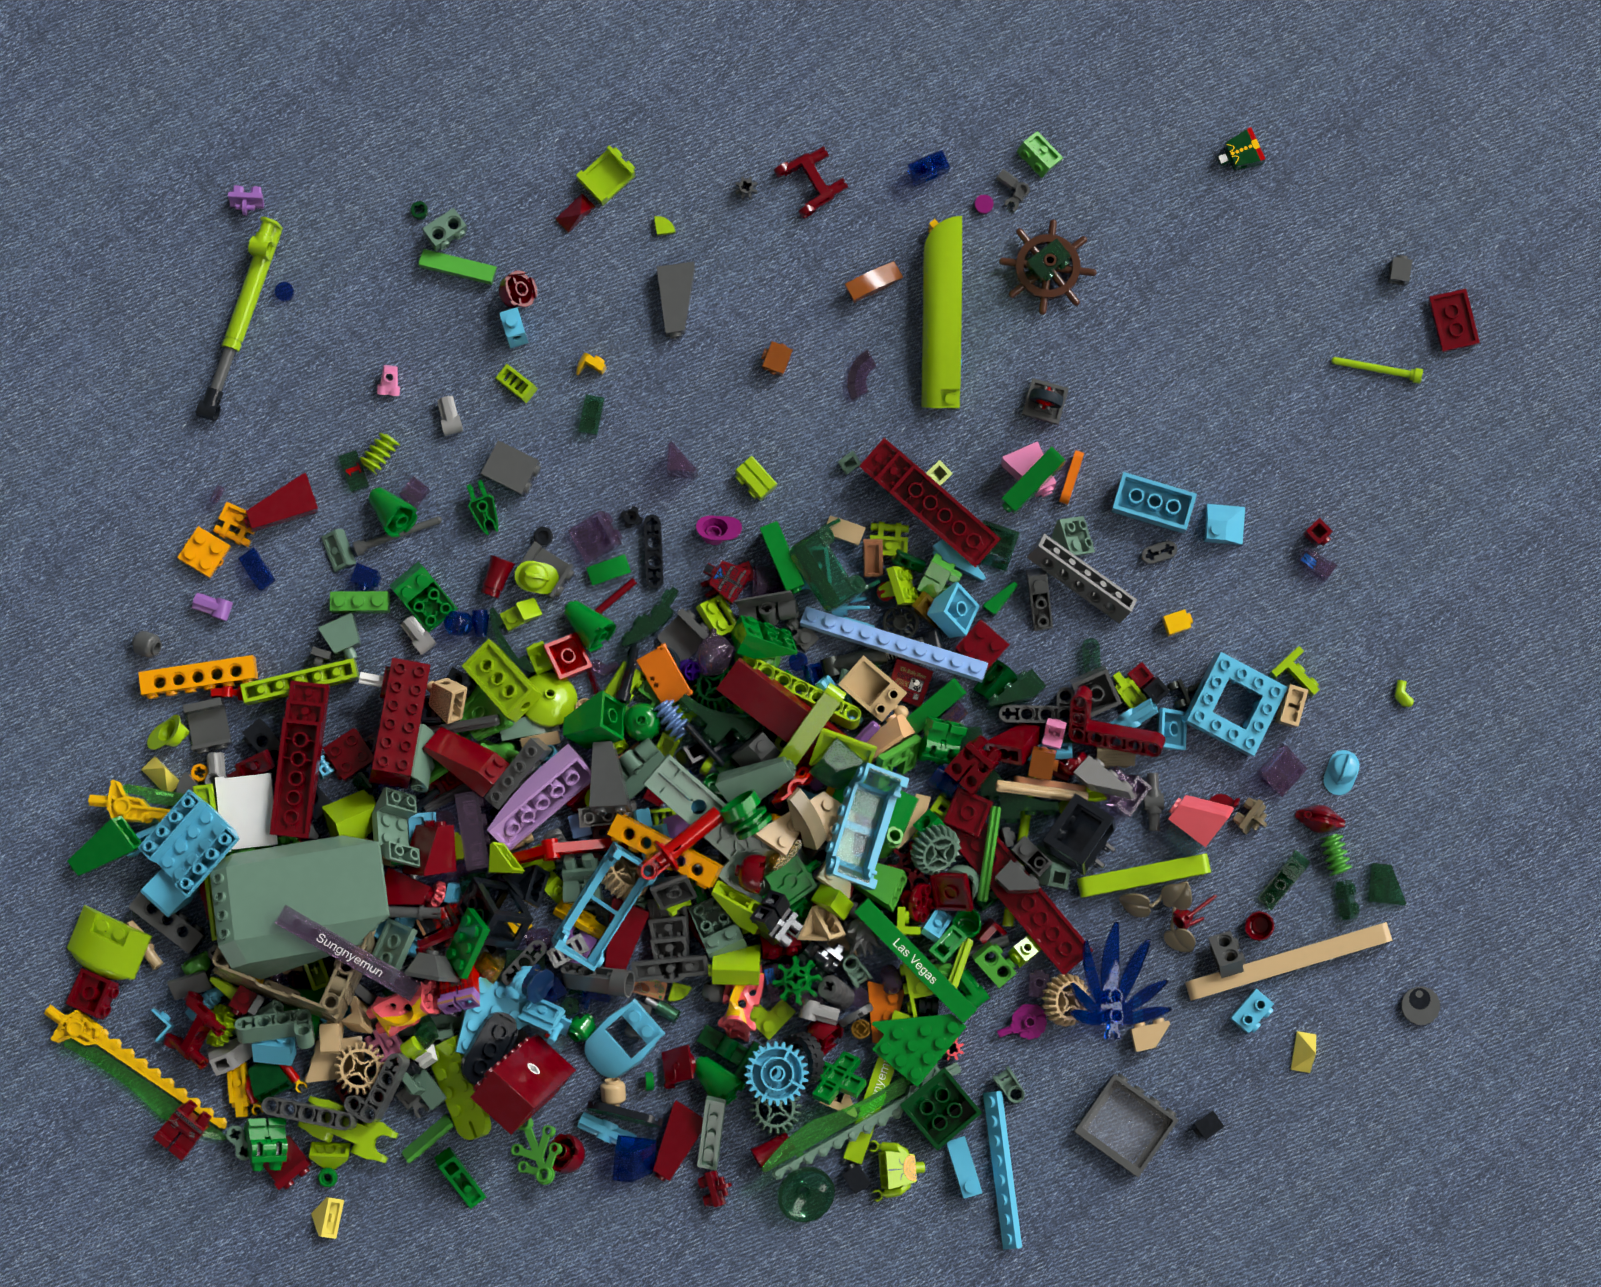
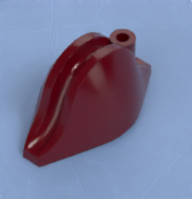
[1295,804,1345,833]

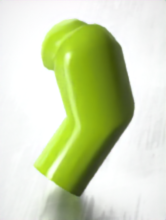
[1395,680,1414,707]

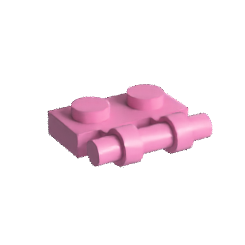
[364,1030,403,1069]

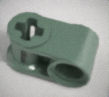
[840,950,873,989]
[992,1066,1025,1104]

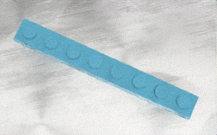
[983,1091,1022,1250]

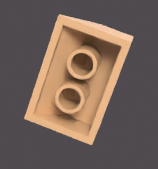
[866,714,915,764]

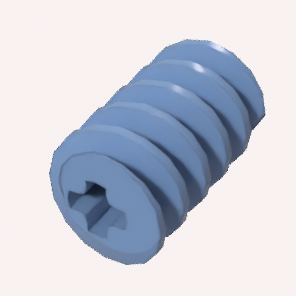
[652,699,688,742]

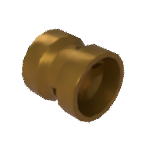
[851,1019,871,1039]

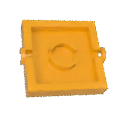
[177,526,231,578]

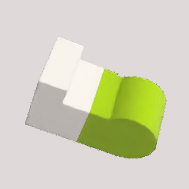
[400,1036,438,1069]

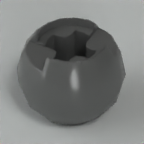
[702,982,725,1003]

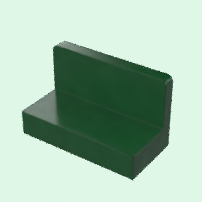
[973,659,1020,707]

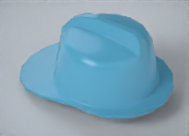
[1323,750,1360,795]

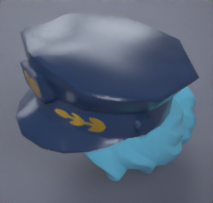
[505,964,554,1004]

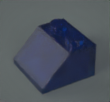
[612,1135,657,1183]

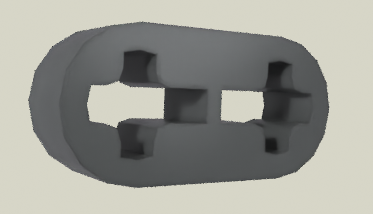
[1141,541,1177,565]

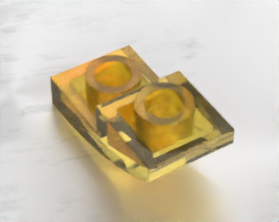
[768,838,803,871]

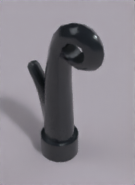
[615,644,639,704]

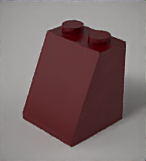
[402,820,457,876]

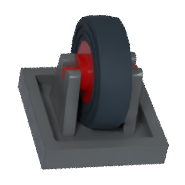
[1022,378,1069,425]

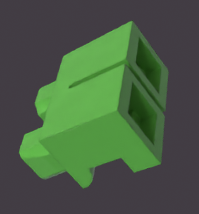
[917,553,962,598]

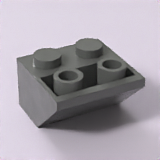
[995,860,1040,894]

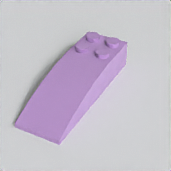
[487,744,591,850]

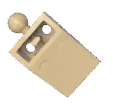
[838,655,909,722]

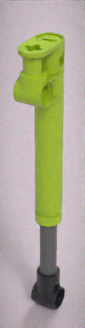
[196,216,283,421]

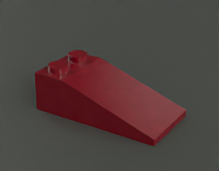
[422,727,510,798]

